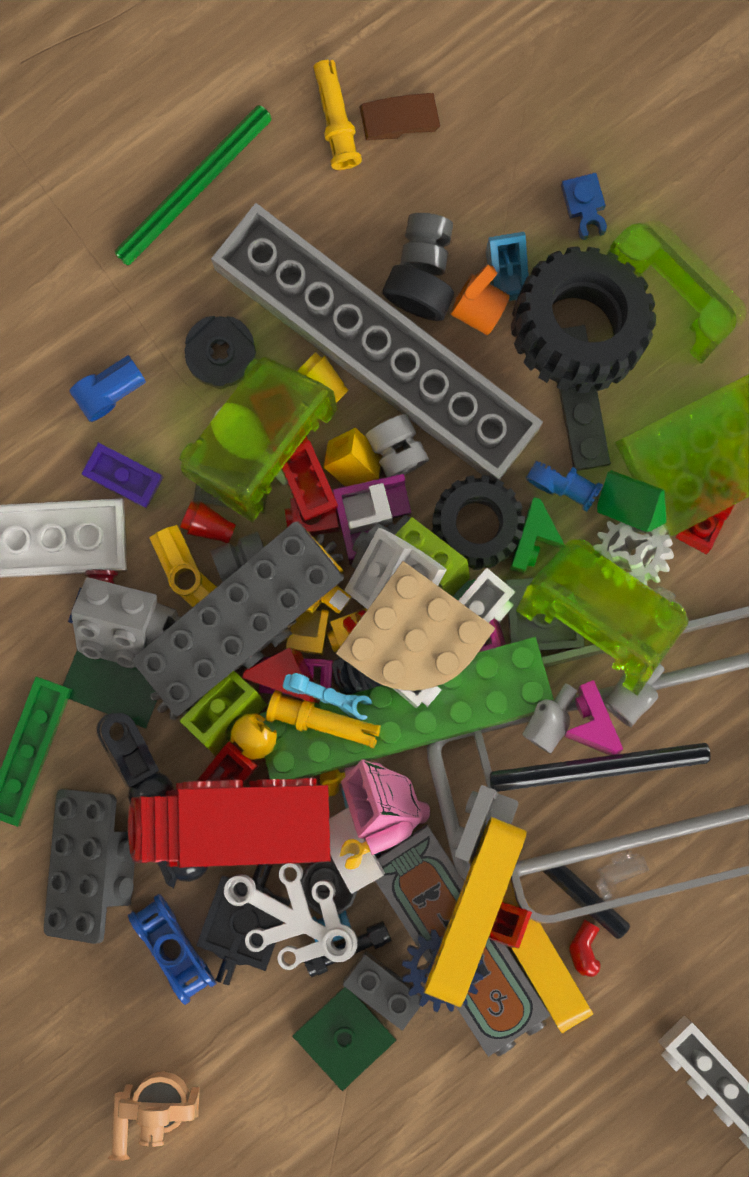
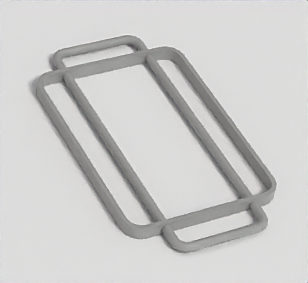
[427,606,749,924]

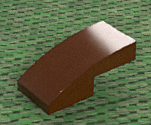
[359,93,440,140]

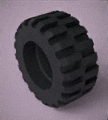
[511,246,657,393]

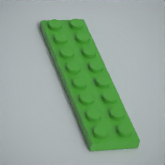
[259,637,554,779]

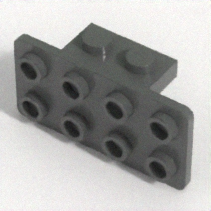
[44,789,135,944]

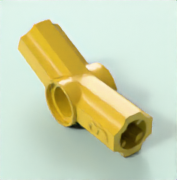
[149,525,217,607]

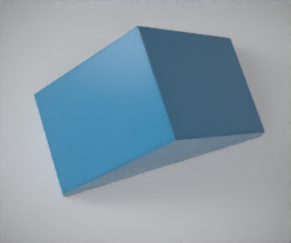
[485,232,529,301]

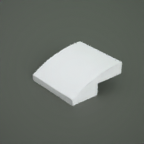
[344,528,447,609]

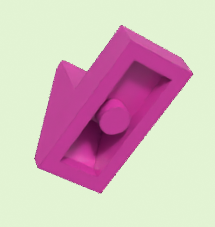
[565,680,623,755]

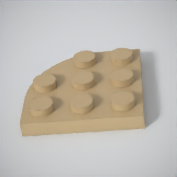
[336,561,495,691]

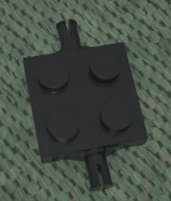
[196,864,291,985]

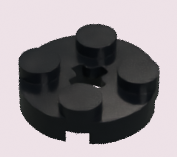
[184,316,257,389]

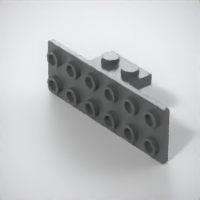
[132,521,344,716]

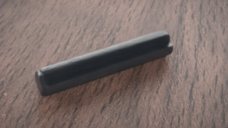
[543,865,630,939]

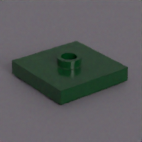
[292,987,397,1092]

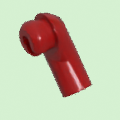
[569,919,601,977]

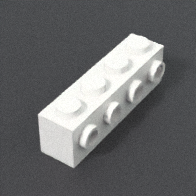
[393,568,515,708]
[658,1016,749,1149]

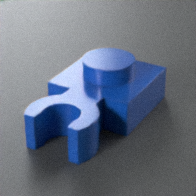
[561,173,607,240]

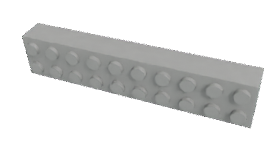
[211,203,543,482]

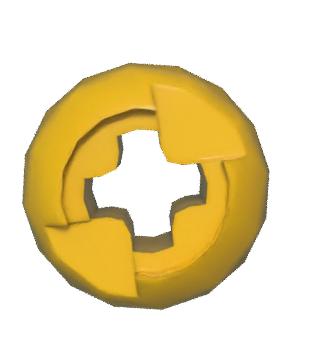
[230,713,277,760]

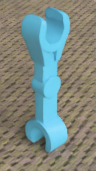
[283,673,372,720]

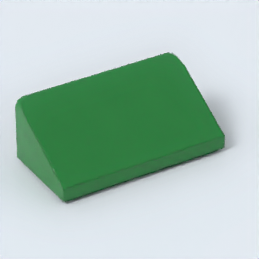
[597,470,667,532]

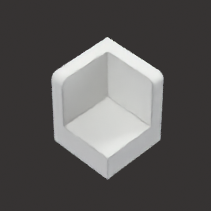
[343,483,393,534]

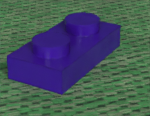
[82,442,164,509]

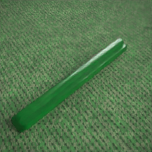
[115,105,272,266]

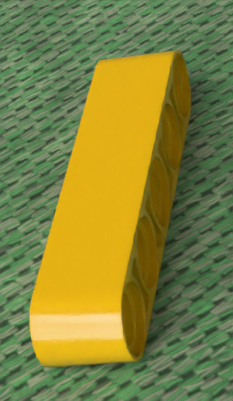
[424,816,527,1007]
[502,879,593,1033]

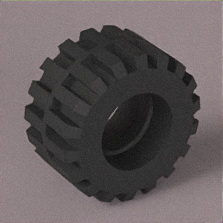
[432,475,525,570]

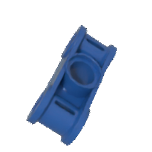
[128,894,217,1005]

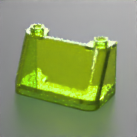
[607,220,747,364]
[179,356,337,523]
[516,539,689,696]

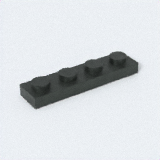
[559,325,611,471]

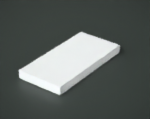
[0,498,127,578]

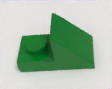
[509,497,564,574]

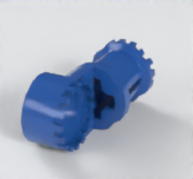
[526,461,603,512]

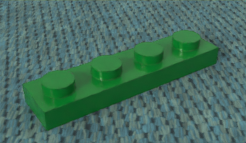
[0,676,72,827]

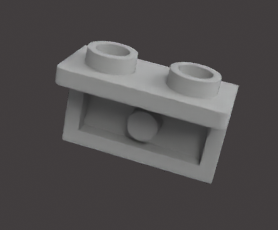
[452,785,519,863]

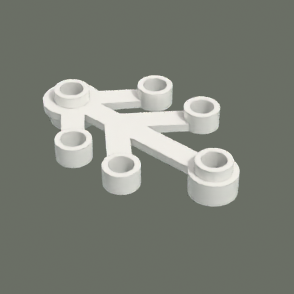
[224,863,358,970]

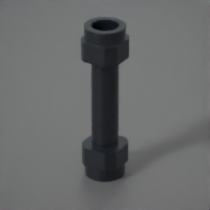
[304,921,392,978]

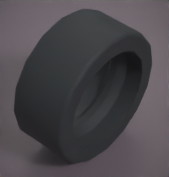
[382,264,455,321]

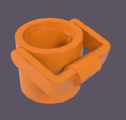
[450,264,510,336]

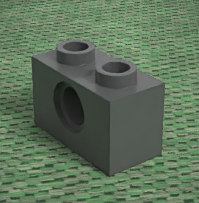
[343,950,421,1031]

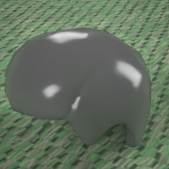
[300,857,357,915]

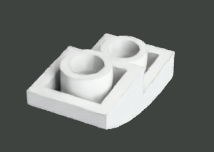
[329,807,385,894]

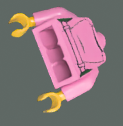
[320,760,430,870]

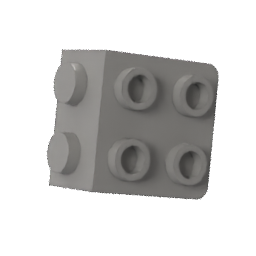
[71,577,157,668]

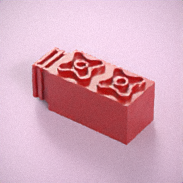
[128,778,331,868]

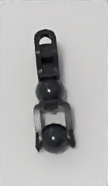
[96,713,209,889]

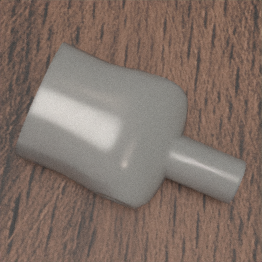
[603,661,665,728]
[522,683,578,754]

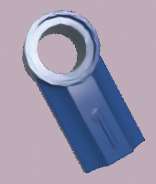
[69,355,146,422]

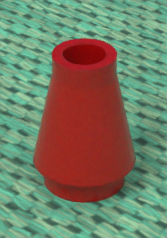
[180,501,236,544]

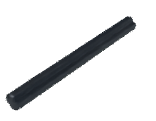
[489,743,711,792]

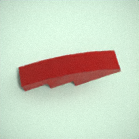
[250,384,338,521]

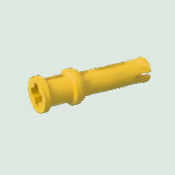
[313,60,362,170]
[266,690,381,748]

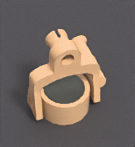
[108,1071,200,1161]

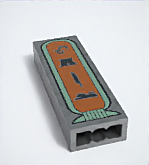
[375,825,551,1057]

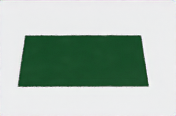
[63,650,157,729]

